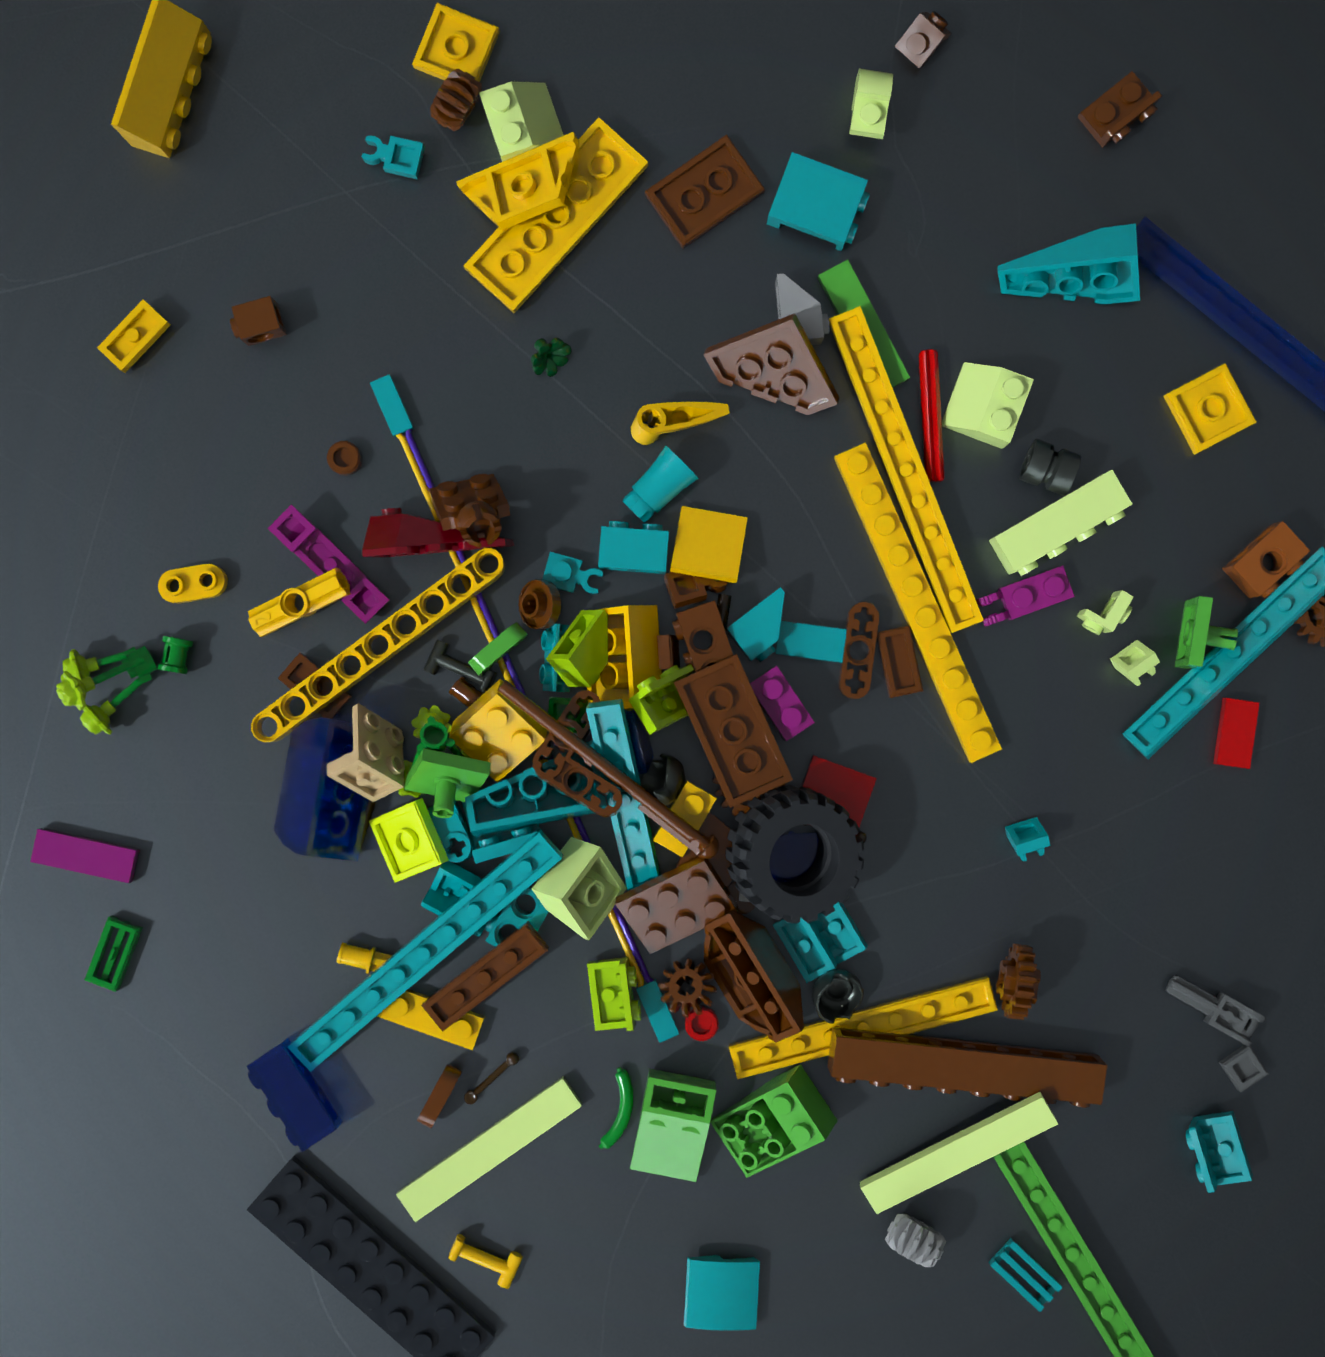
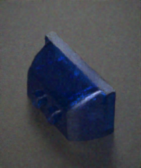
[274,717,369,861]

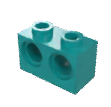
[484,887,549,946]

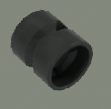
[1019,438,1081,496]

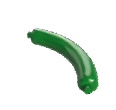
[599,1067,633,1149]

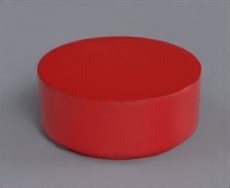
[685,1005,719,1041]

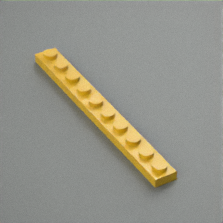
[828,306,984,633]
[834,442,1002,763]

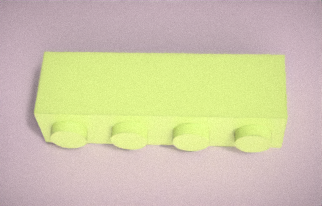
[989,470,1132,576]

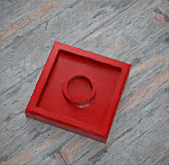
[802,755,877,835]

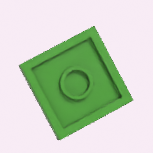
[1175,596,1238,669]
[404,748,491,818]

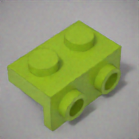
[629,664,694,735]
[587,957,641,1031]

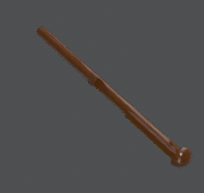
[497,680,719,859]

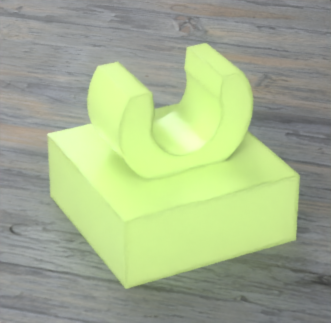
[1110,640,1160,686]

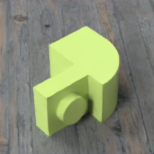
[849,68,893,139]

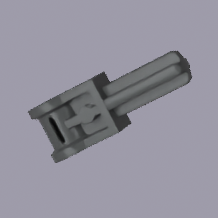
[1166,975,1266,1047]

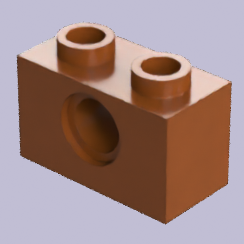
[1222,521,1310,598]

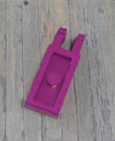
[976,566,1075,627]

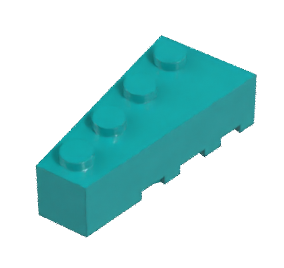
[465,740,607,836]

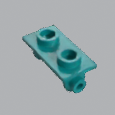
[539,624,571,692]

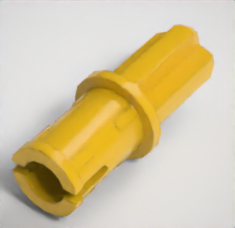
[337,942,393,974]

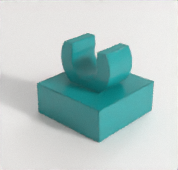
[1005,817,1050,861]

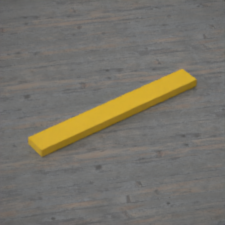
[729,976,998,1080]

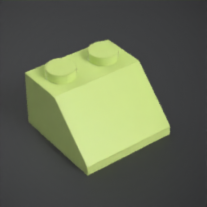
[479,81,564,162]
[942,362,1034,449]
[532,837,627,940]

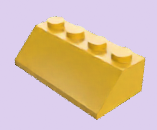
[111,0,212,159]

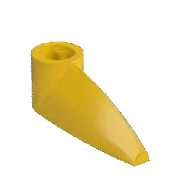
[631,402,730,445]

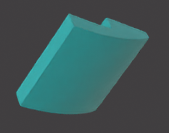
[773,901,868,983]
[684,1255,760,1330]

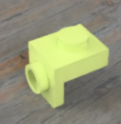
[1077,590,1133,635]

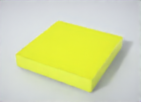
[369,798,449,883]

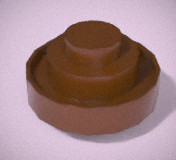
[518,579,561,629]

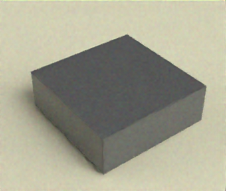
[1219,1044,1269,1092]

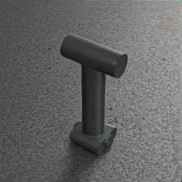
[423,639,497,693]

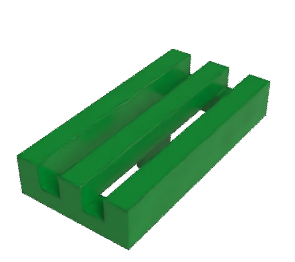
[84,916,143,992]

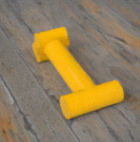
[448,1234,523,1289]

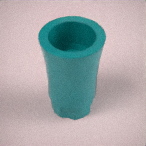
[622,445,699,523]

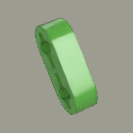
[468,622,528,676]

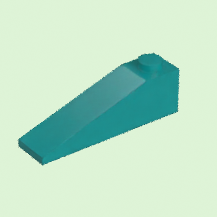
[998,224,1140,304]

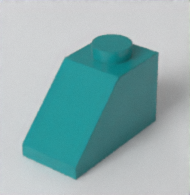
[726,587,785,662]

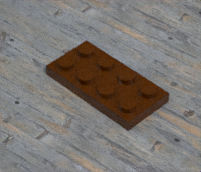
[674,654,793,808]

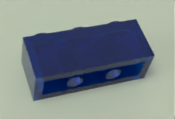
[246,1037,343,1152]

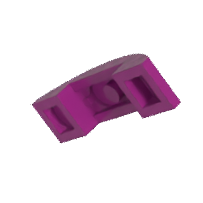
[267,504,389,624]

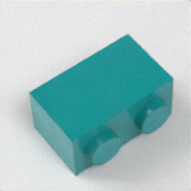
[598,521,669,574]

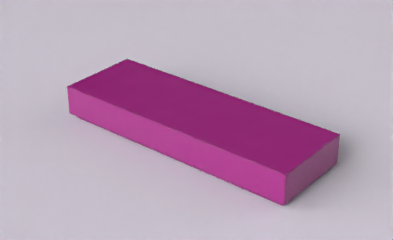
[30,828,139,883]

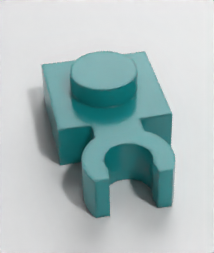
[361,135,425,180]
[542,551,604,595]

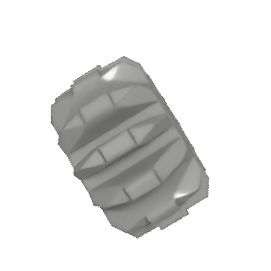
[885,1214,946,1267]

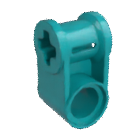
[427,800,475,863]

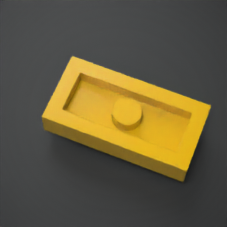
[97,299,171,373]

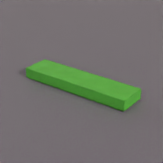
[817,260,910,388]

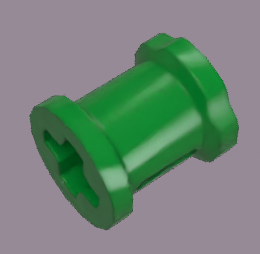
[157,636,194,674]

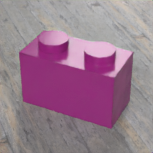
[750,666,815,741]

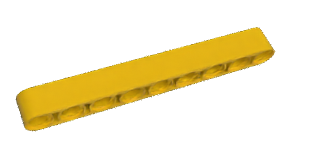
[251,548,505,742]

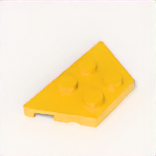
[456,132,579,230]

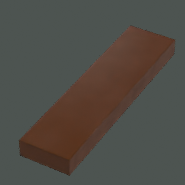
[421,921,549,1032]

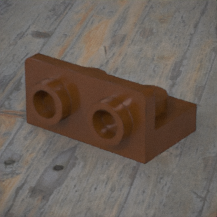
[1078,71,1163,148]

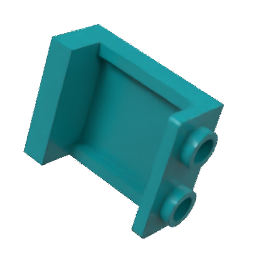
[767,152,870,251]

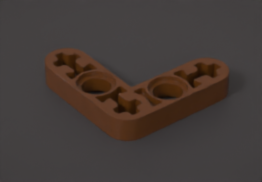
[533,690,623,817]

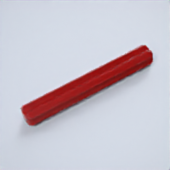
[919,349,945,483]

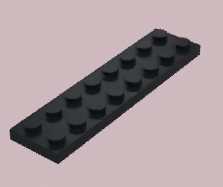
[247,1156,496,1357]

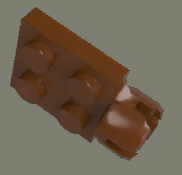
[428,474,510,547]

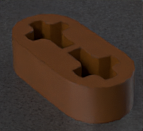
[417,1064,462,1129]

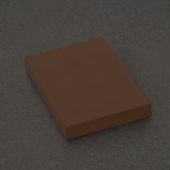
[645,134,765,248]

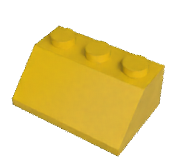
[587,605,662,709]

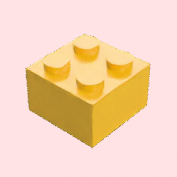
[449,678,548,783]

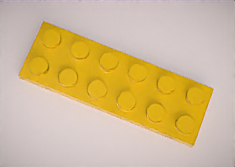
[463,117,649,313]

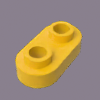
[158,564,228,604]

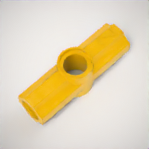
[248,568,351,637]

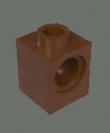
[230,296,287,346]

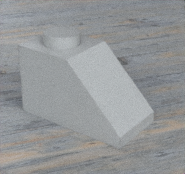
[775,273,829,345]

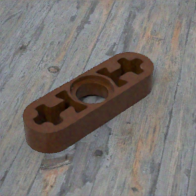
[839,602,879,699]

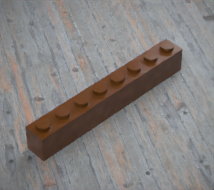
[827,1027,1107,1108]

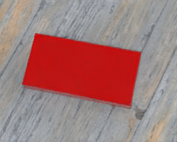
[1213,698,1260,769]

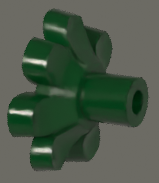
[531,338,572,377]

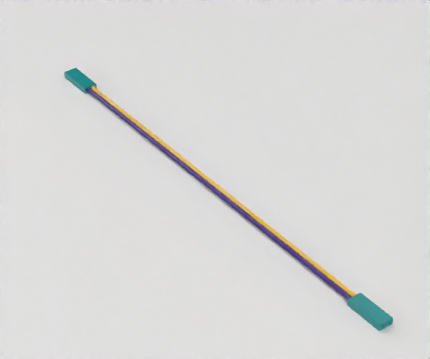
[370,374,679,1043]

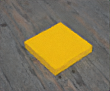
[412,3,500,82]
[1163,363,1257,455]
[670,506,748,583]

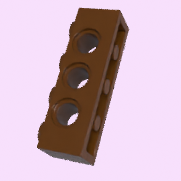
[672,600,733,672]

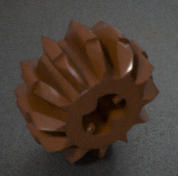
[430,68,482,131]
[659,958,717,1018]

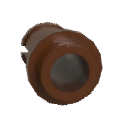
[449,677,483,707]

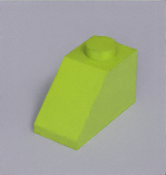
[546,610,608,687]

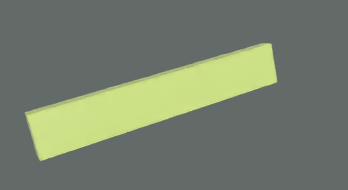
[396,1076,582,1222]
[860,1092,1058,1214]

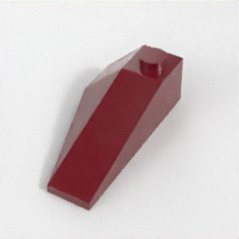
[362,508,514,558]

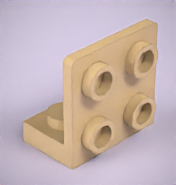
[327,703,405,802]

